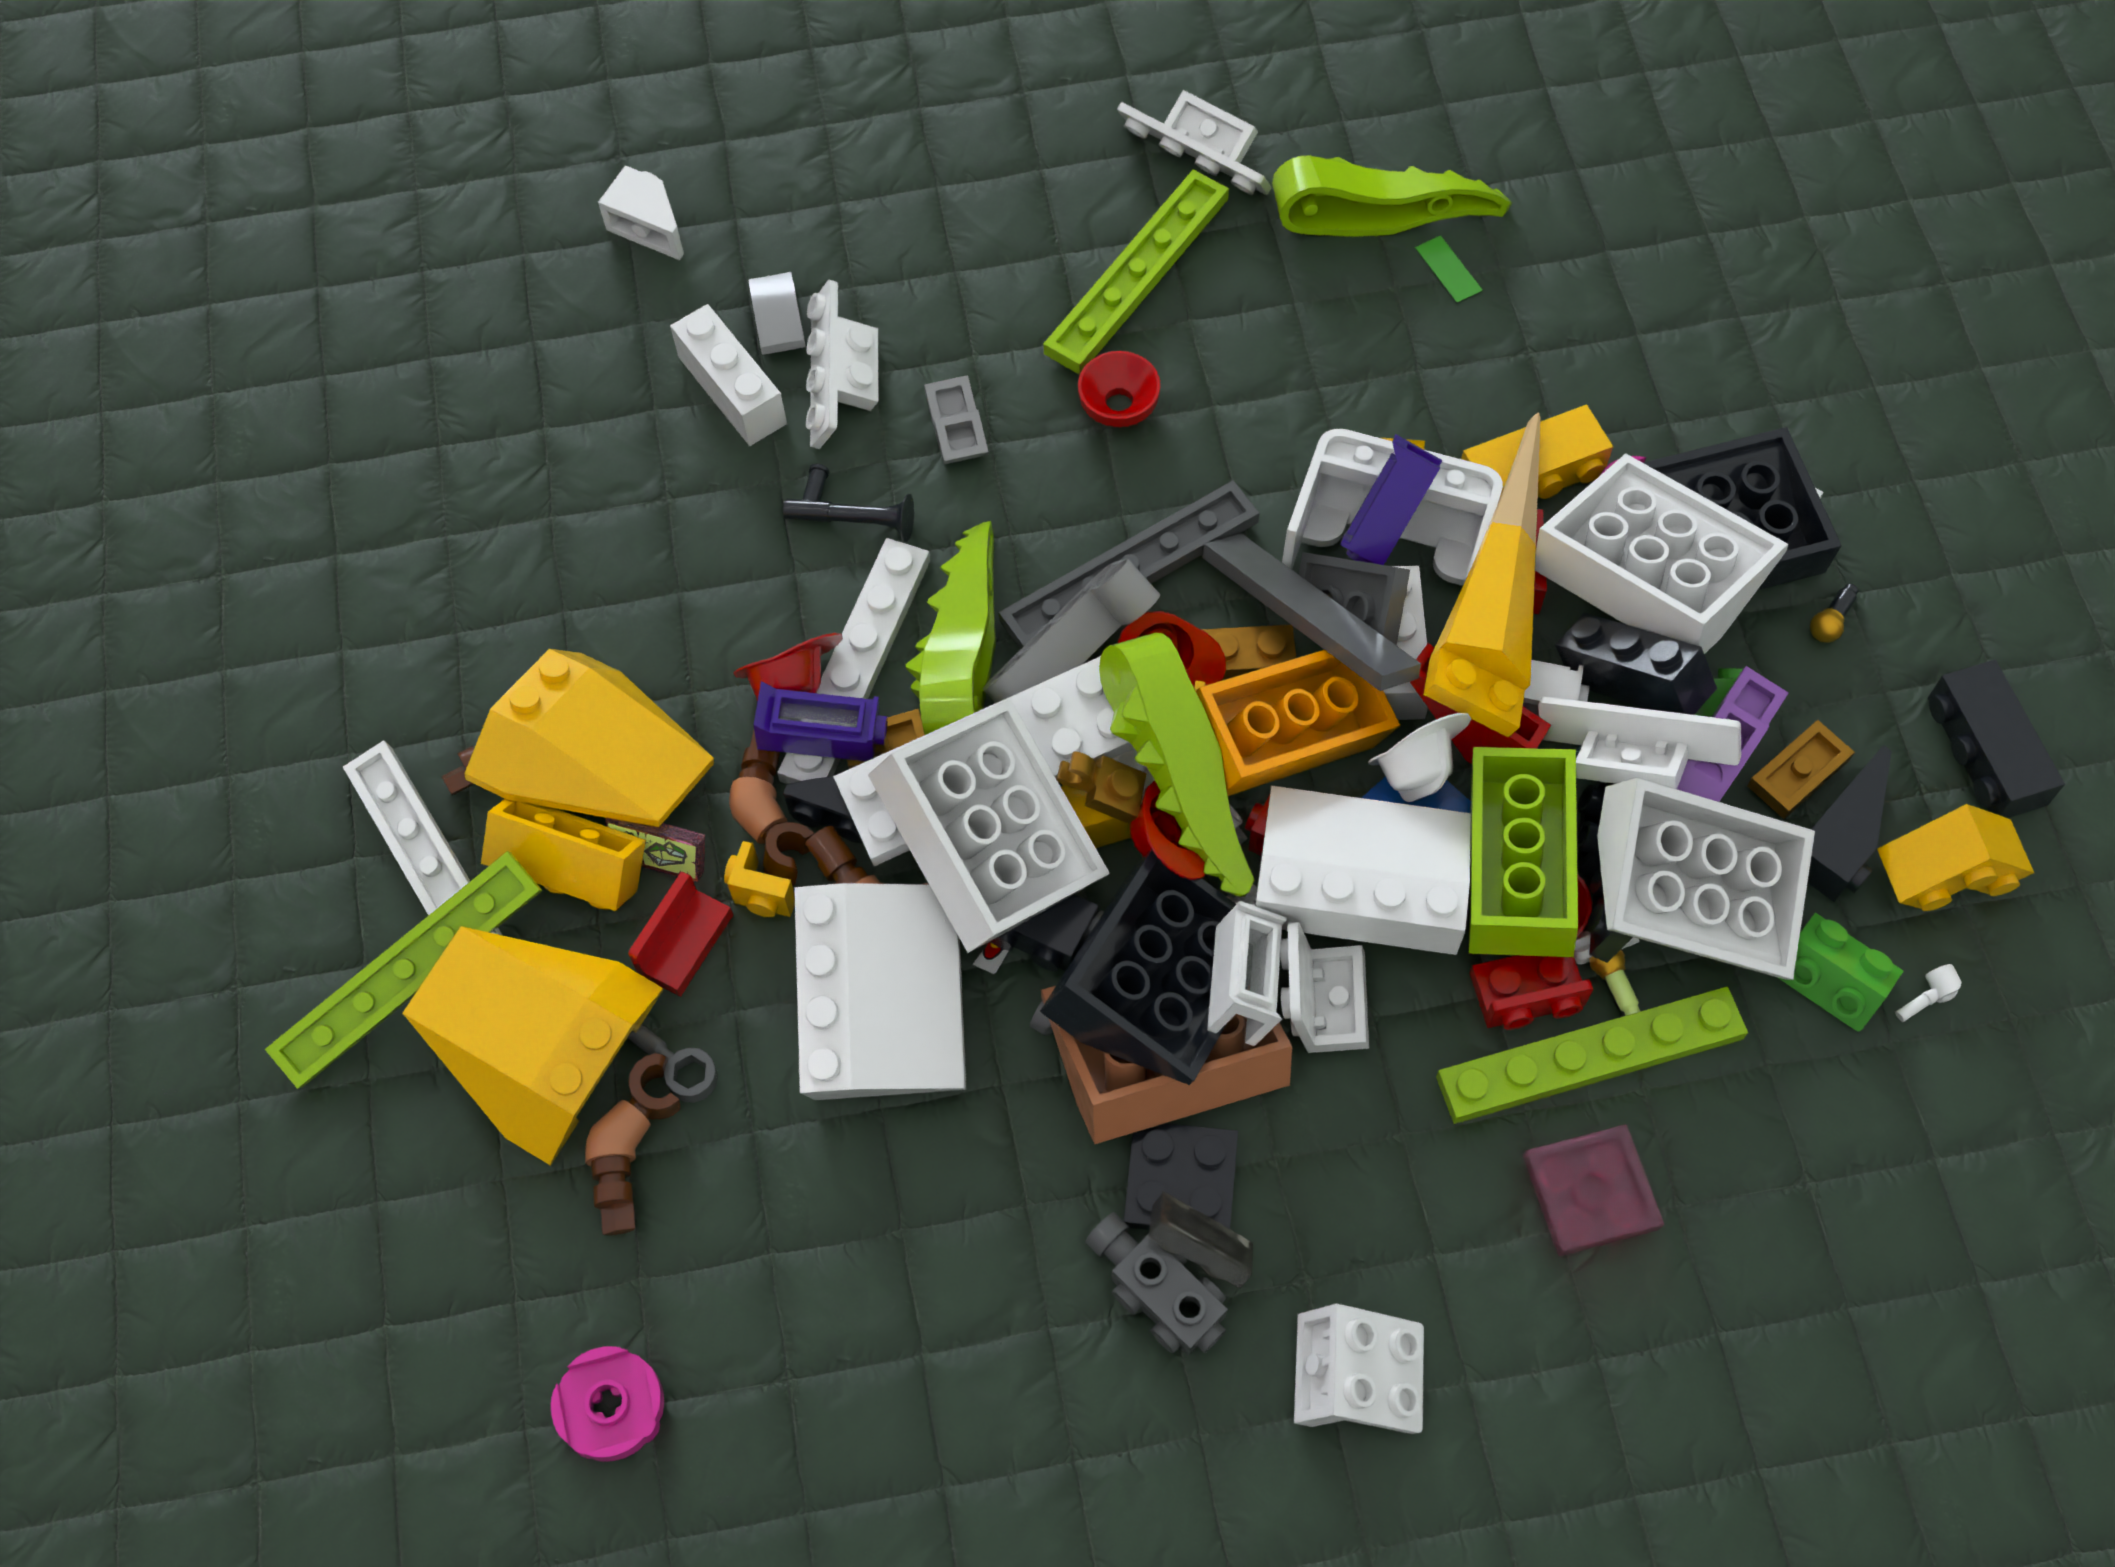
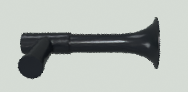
[783,464,914,542]

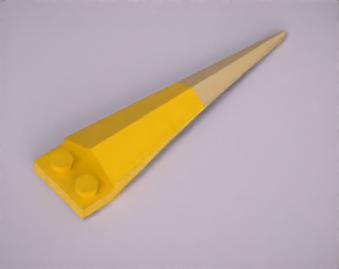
[1423,413,1541,737]

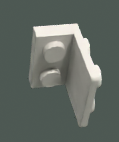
[1294,1304,1424,1434]

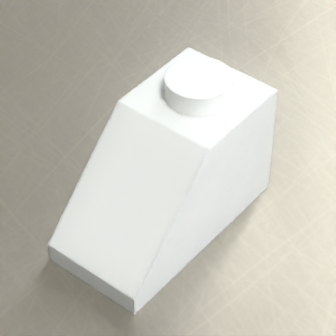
[598,165,684,260]

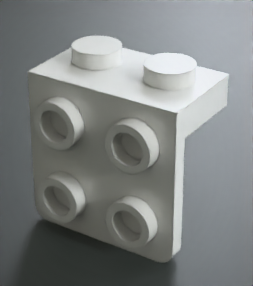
[1280,922,1369,1053]

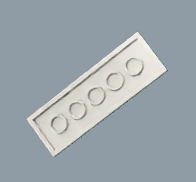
[833,656,1134,866]

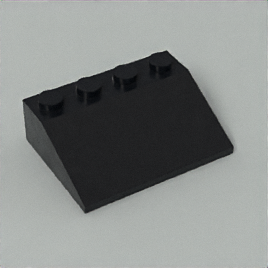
[1643,427,1842,590]
[1040,848,1252,1085]

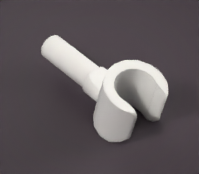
[1895,964,1961,1022]

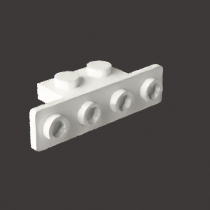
[1117,90,1272,195]
[806,280,878,449]
[1538,697,1741,789]

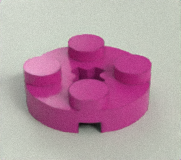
[551,1346,664,1462]

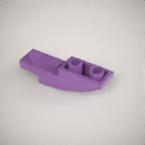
[1677,666,1788,802]

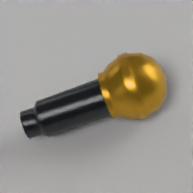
[1810,584,1858,643]

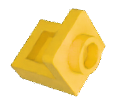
[724,841,795,917]

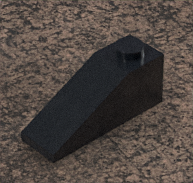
[1807,745,1892,902]

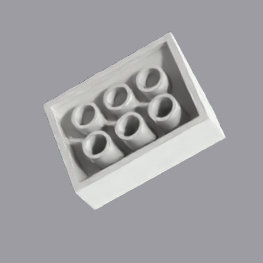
[1535,453,1788,654]
[868,698,1110,953]
[1597,778,1815,980]
[1255,786,1471,955]
[794,883,966,1100]

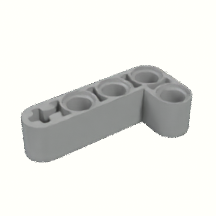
[983,559,1160,703]

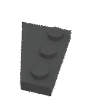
[1299,552,1410,645]

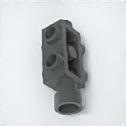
[1085,1212,1228,1356]

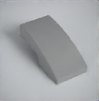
[748,272,806,355]
[924,375,989,464]

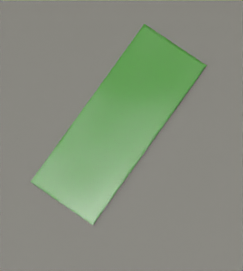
[1415,235,1483,303]

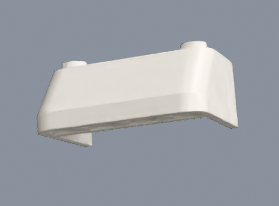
[1282,429,1503,586]

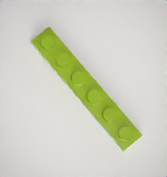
[1043,169,1229,375]
[265,851,543,1089]
[1436,986,1748,1124]

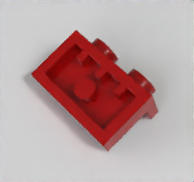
[1469,955,1593,1030]

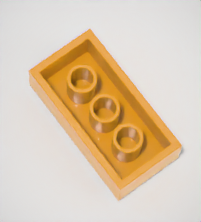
[1196,650,1400,796]

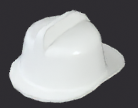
[1368,713,1471,802]

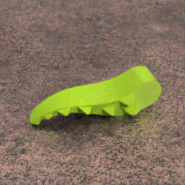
[1272,155,1513,237]
[906,521,996,735]
[1099,633,1255,897]

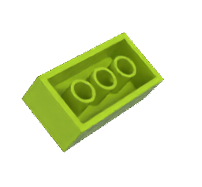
[1469,747,1578,957]

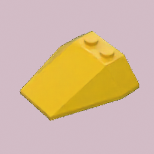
[465,649,714,827]
[403,926,664,1166]

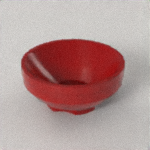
[1078,351,1160,427]

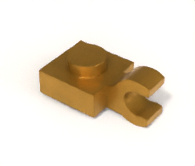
[1056,751,1147,824]

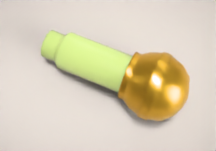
[1589,950,1641,1016]

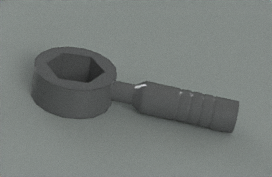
[627,1024,718,1103]

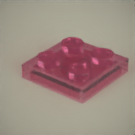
[1523,1124,1664,1256]

